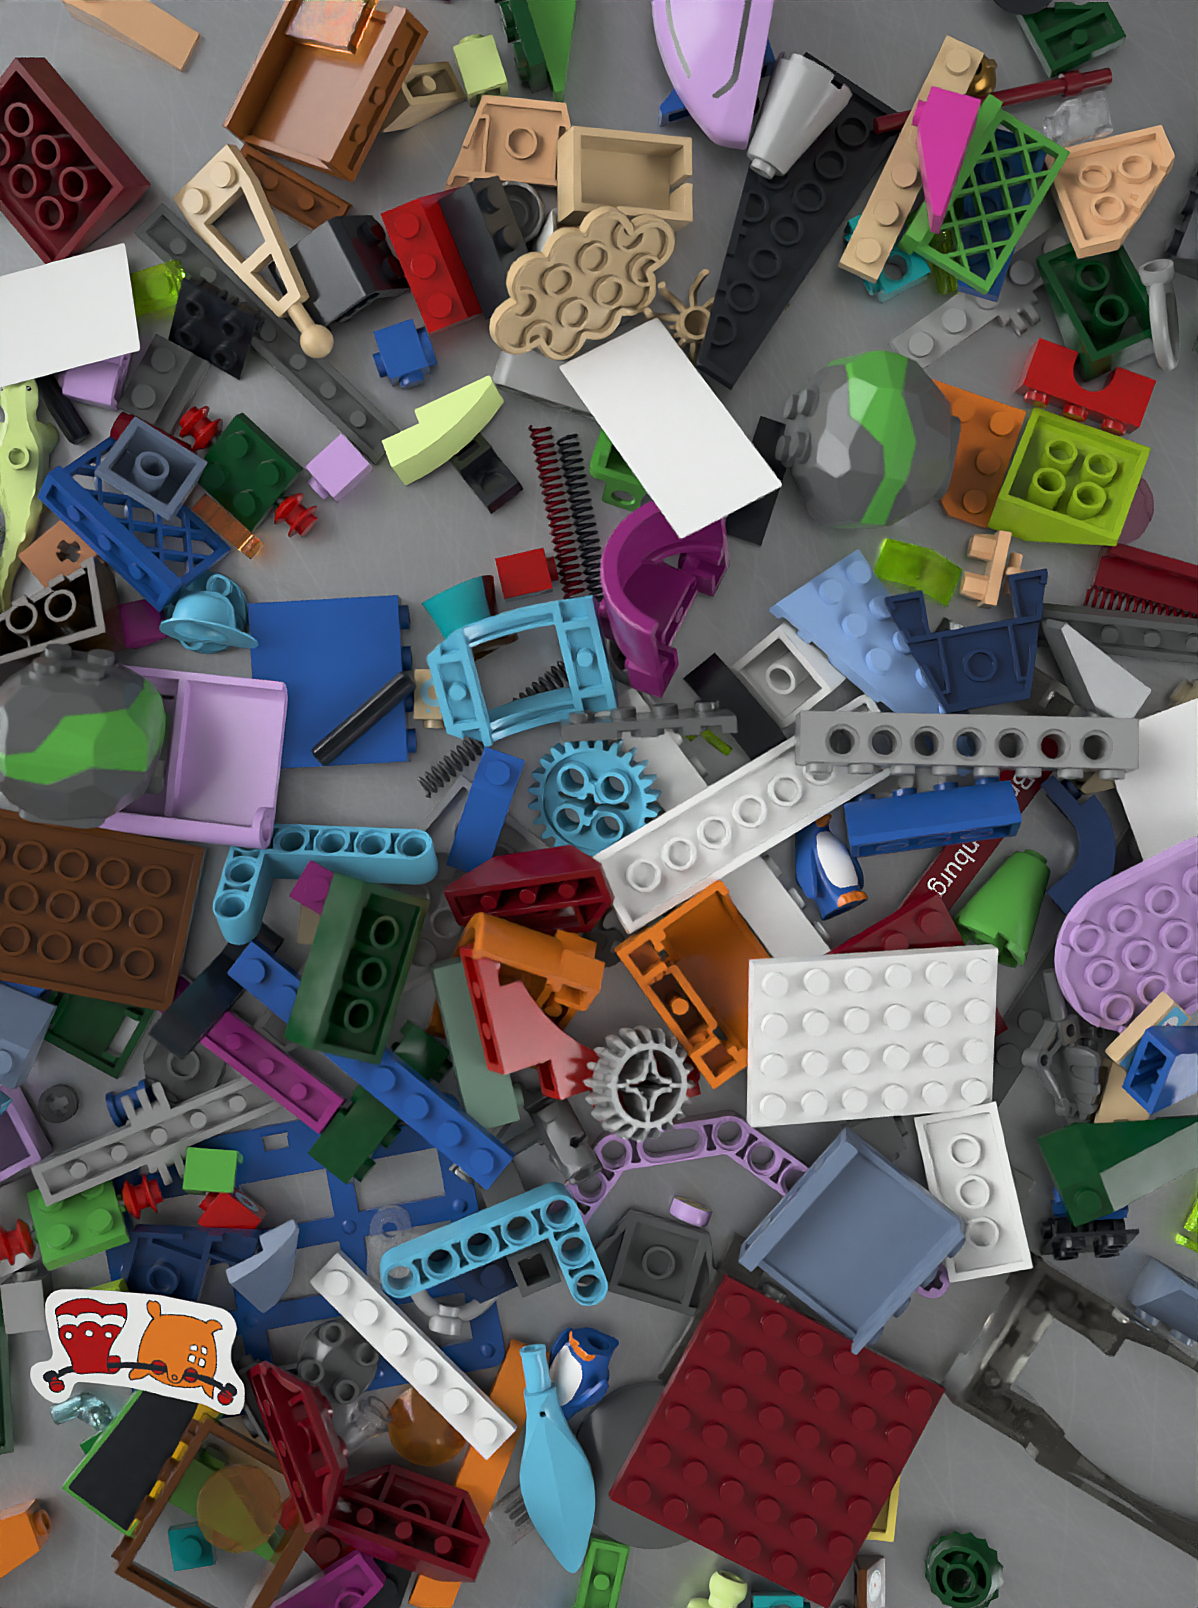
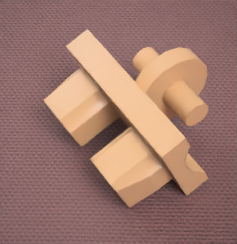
[959,530,1029,609]

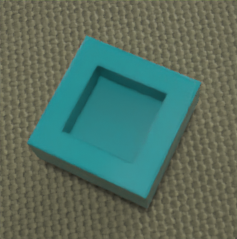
[167,1521,217,1572]

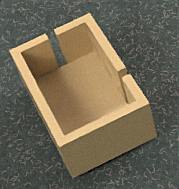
[557,126,693,234]

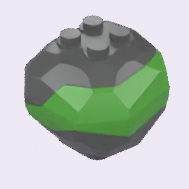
[775,350,961,529]
[0,643,166,828]

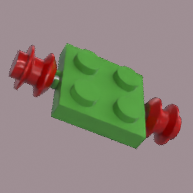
[0,1173,164,1271]

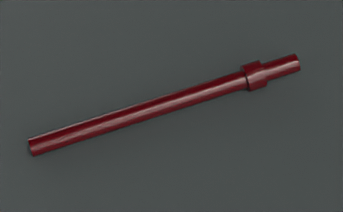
[873,67,1112,134]

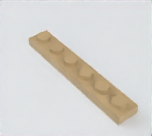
[838,35,984,284]

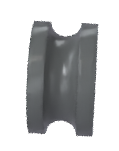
[38,1084,80,1124]

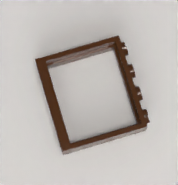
[111,1412,315,1608]

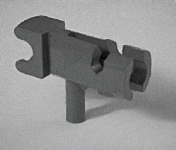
[504,1082,603,1185]

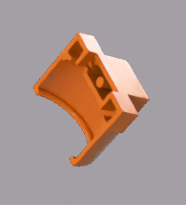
[613,880,770,1090]
[426,912,605,1070]

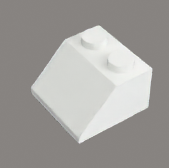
[729,620,846,730]

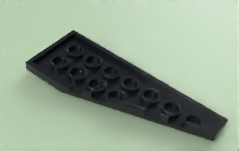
[696,52,902,390]

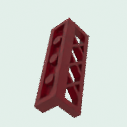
[1090,542,1198,616]

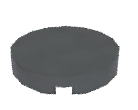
[143,1038,226,1104]

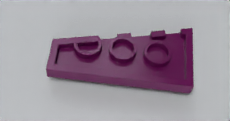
[270,1549,386,1608]

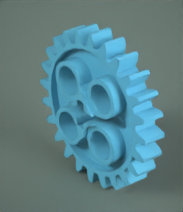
[528,738,662,857]

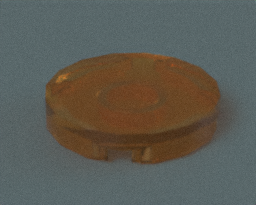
[196,1463,282,1553]

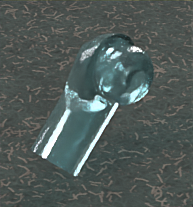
[50,1392,113,1431]

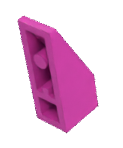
[912,86,981,234]

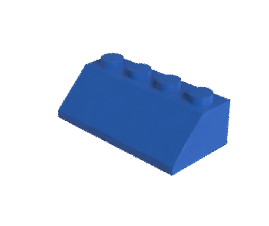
[843,776,1022,859]

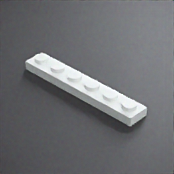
[309,1250,518,1460]

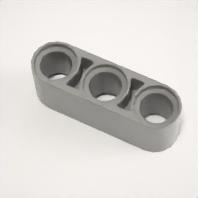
[492,350,596,421]

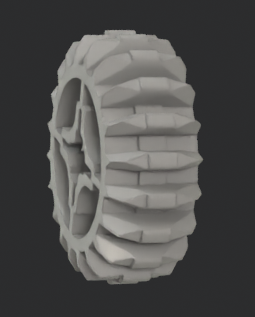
[583,1025,696,1142]

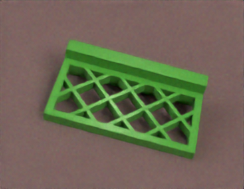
[896,94,1070,295]

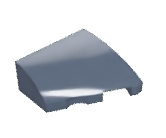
[226,1219,299,1313]

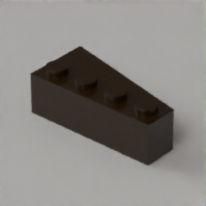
[0,556,127,687]

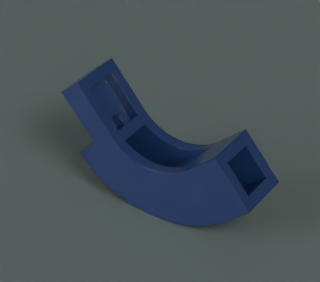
[1040,775,1116,917]

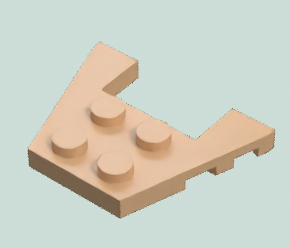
[444,95,580,230]

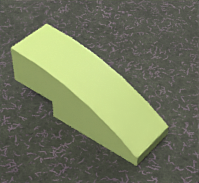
[382,375,504,486]

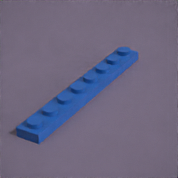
[227,939,516,1190]

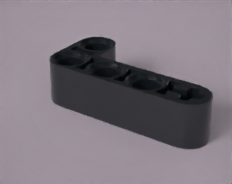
[148,921,285,1061]

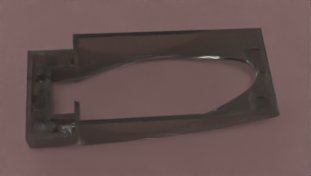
[941,1249,1198,1560]

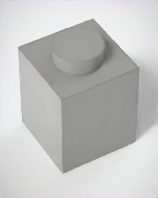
[0,1267,54,1334]

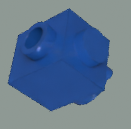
[372,319,438,389]

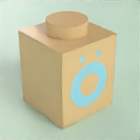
[414,669,446,729]

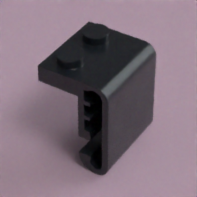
[268,215,410,332]

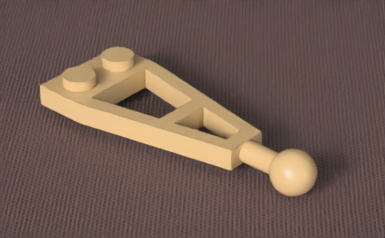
[173,144,334,358]

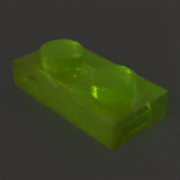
[130,259,186,319]

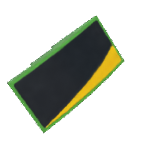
[62,1389,224,1536]

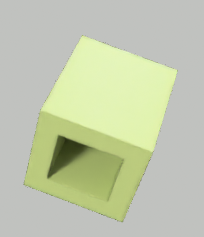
[453,34,509,107]

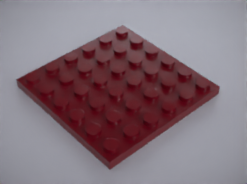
[608,1273,946,1608]

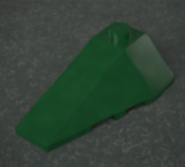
[1035,1115,1198,1227]

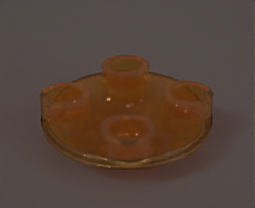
[388,1387,467,1466]

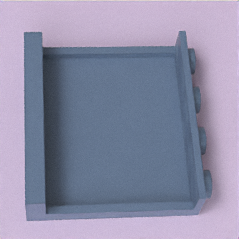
[738,1126,966,1355]

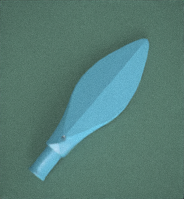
[519,1344,595,1573]

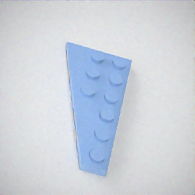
[768,549,975,777]

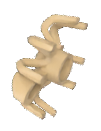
[644,269,715,367]

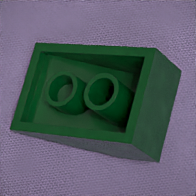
[1036,243,1169,382]

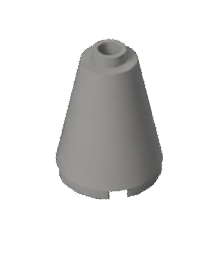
[747,52,852,179]

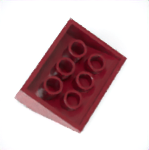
[0,57,151,264]

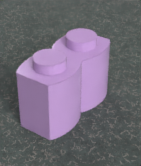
[59,352,134,411]

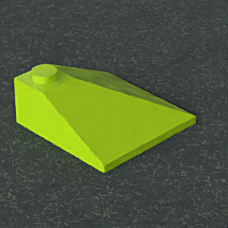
[987,407,1151,546]

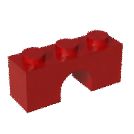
[1015,338,1157,436]

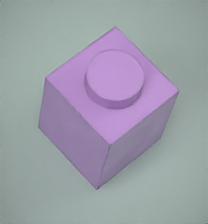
[305,433,373,503]

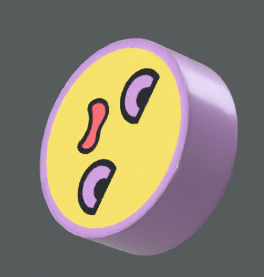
[669,1196,713,1227]

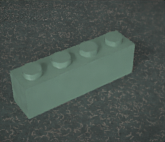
[429,956,524,1129]

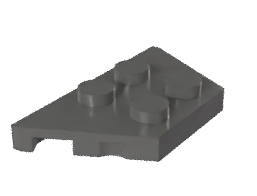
[578,1209,719,1319]

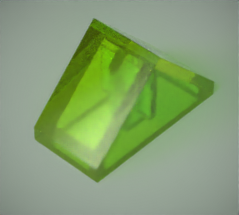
[873,538,963,608]

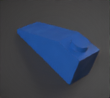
[446,747,526,873]

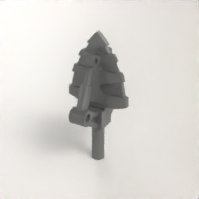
[1022,968,1107,1124]

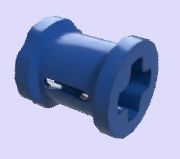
[105,1078,157,1128]

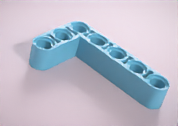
[213,823,439,945]
[379,1182,608,1306]

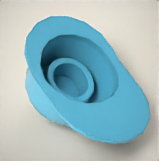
[159,591,258,648]

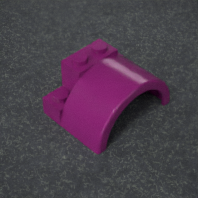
[598,500,730,698]

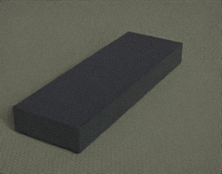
[725,416,787,547]

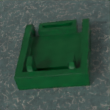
[44,990,158,1079]

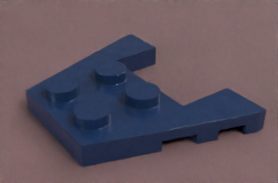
[884,568,1048,714]
[120,1224,263,1351]

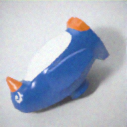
[794,814,868,921]
[549,1327,619,1421]

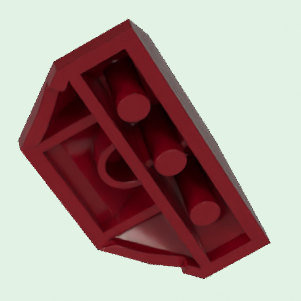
[443,845,615,936]
[246,1361,349,1534]
[322,1464,491,1583]

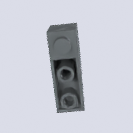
[477,1159,562,1298]

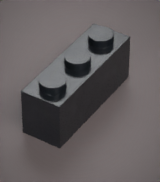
[438,175,529,320]

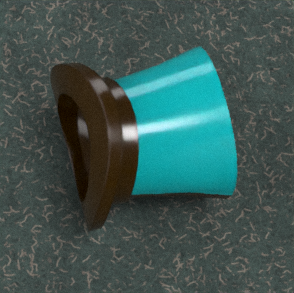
[422,575,519,661]

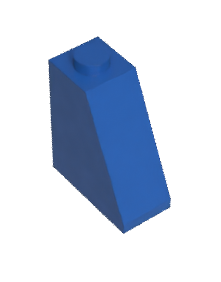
[1122,1026,1198,1115]

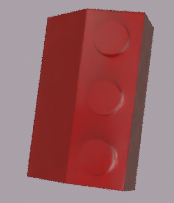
[380,187,483,336]

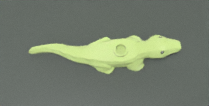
[0,379,59,614]

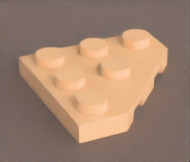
[1042,125,1175,259]

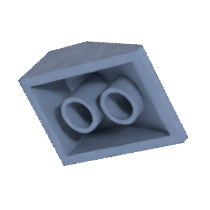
[1126,1255,1198,1347]

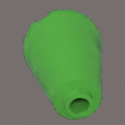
[952,849,1051,968]

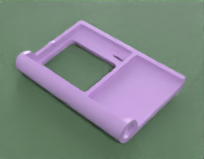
[18,665,288,850]

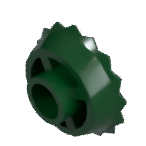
[924,1531,1004,1608]

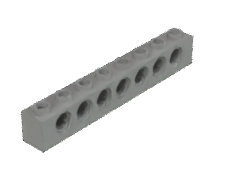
[795,711,1139,780]

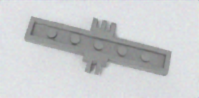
[889,220,1071,369]
[30,1076,283,1207]

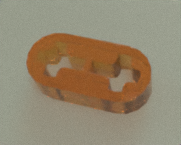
[191,493,264,559]

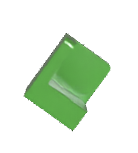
[182,1147,243,1196]

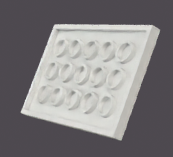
[747,944,998,1128]

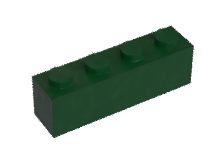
[308,1020,453,1185]

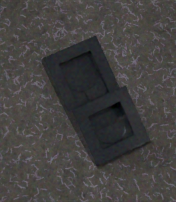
[449,432,523,514]

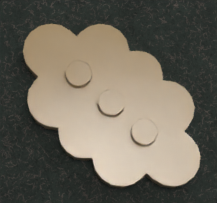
[489,206,675,360]

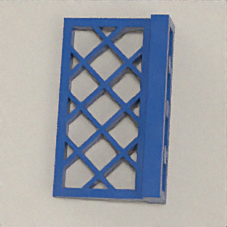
[37,437,231,612]

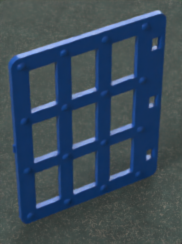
[105,1092,505,1419]

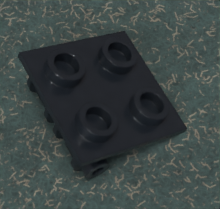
[168,276,266,380]
[1040,1217,1139,1261]

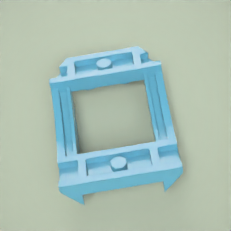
[427,595,619,747]

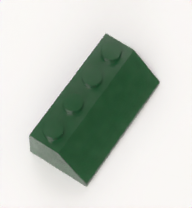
[283,872,430,1065]

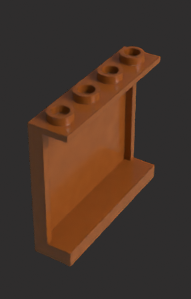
[222,0,429,183]

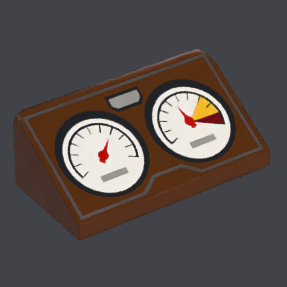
[854,1555,885,1608]

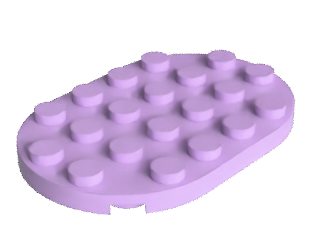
[1054,836,1198,1034]

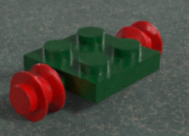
[179,406,318,537]

